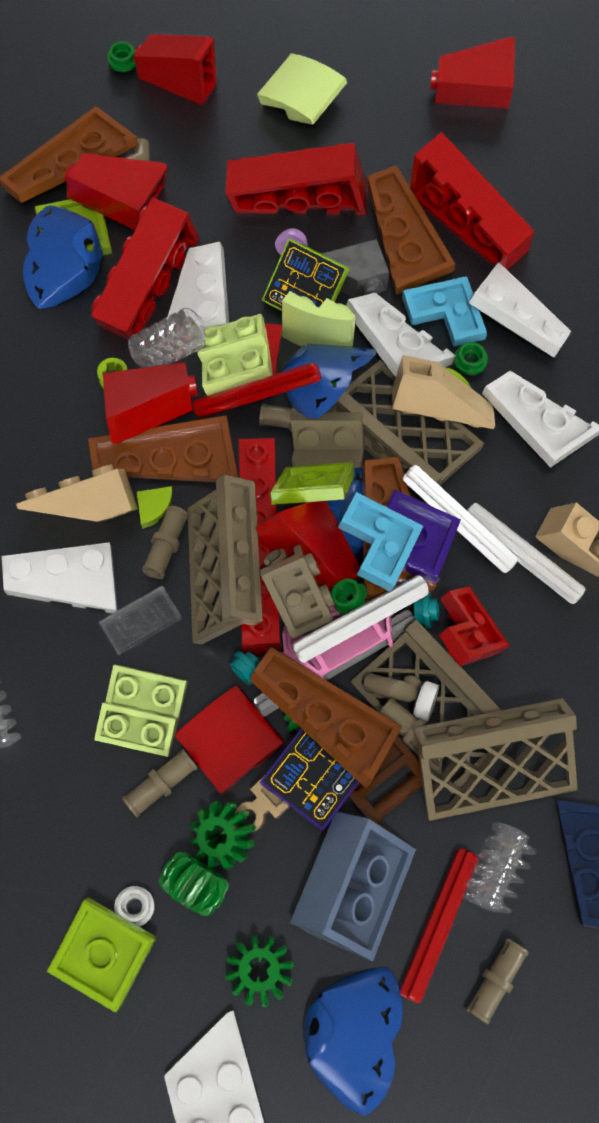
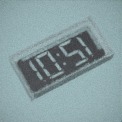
[99,586,182,655]

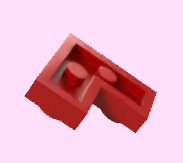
[439,586,510,666]

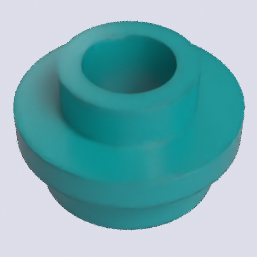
[414,591,440,628]
[229,651,260,686]

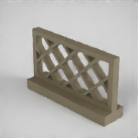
[327,359,484,502]
[187,474,263,645]
[350,620,501,795]
[413,698,578,821]

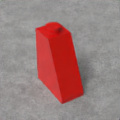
[134,34,217,106]
[430,37,515,109]
[64,153,168,230]
[103,362,197,444]
[255,501,360,592]

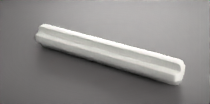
[402,465,518,573]
[467,503,586,604]
[292,575,429,663]

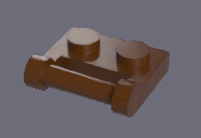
[348,736,433,825]

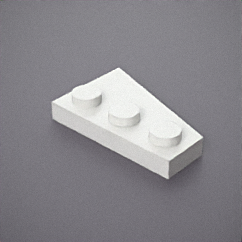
[161,242,229,344]
[469,262,571,357]
[346,293,456,377]
[482,371,599,468]
[2,542,118,614]

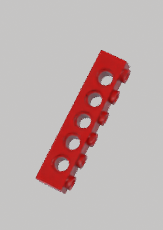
[239,438,280,657]

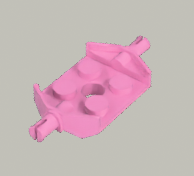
[282,595,394,679]

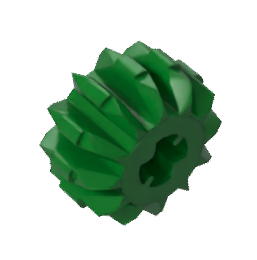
[188,801,256,869]
[158,852,229,916]
[225,935,294,1007]

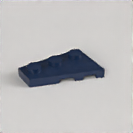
[557,800,599,929]

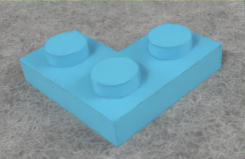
[402,276,487,347]
[338,492,423,592]

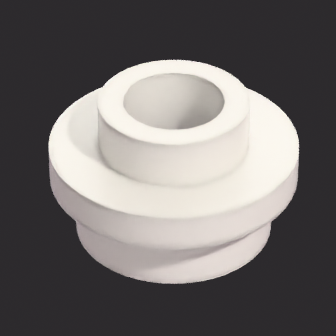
[114,886,155,927]

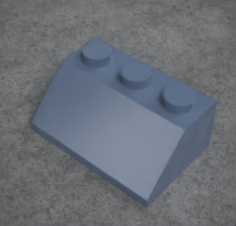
[290,812,416,961]

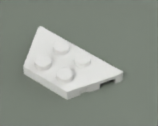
[164,1011,265,1123]

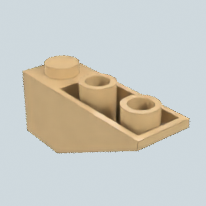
[392,355,495,429]
[16,464,138,522]
[535,502,599,577]

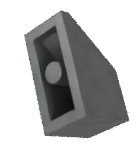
[322,239,389,298]

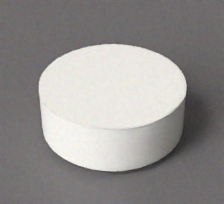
[414,681,439,721]

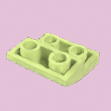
[257,53,347,125]
[282,291,356,347]
[197,314,272,396]
[94,664,188,757]

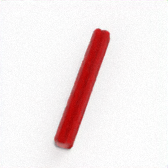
[193,363,321,418]
[399,848,478,1003]

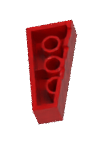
[410,132,535,270]
[226,143,367,215]
[91,197,200,343]

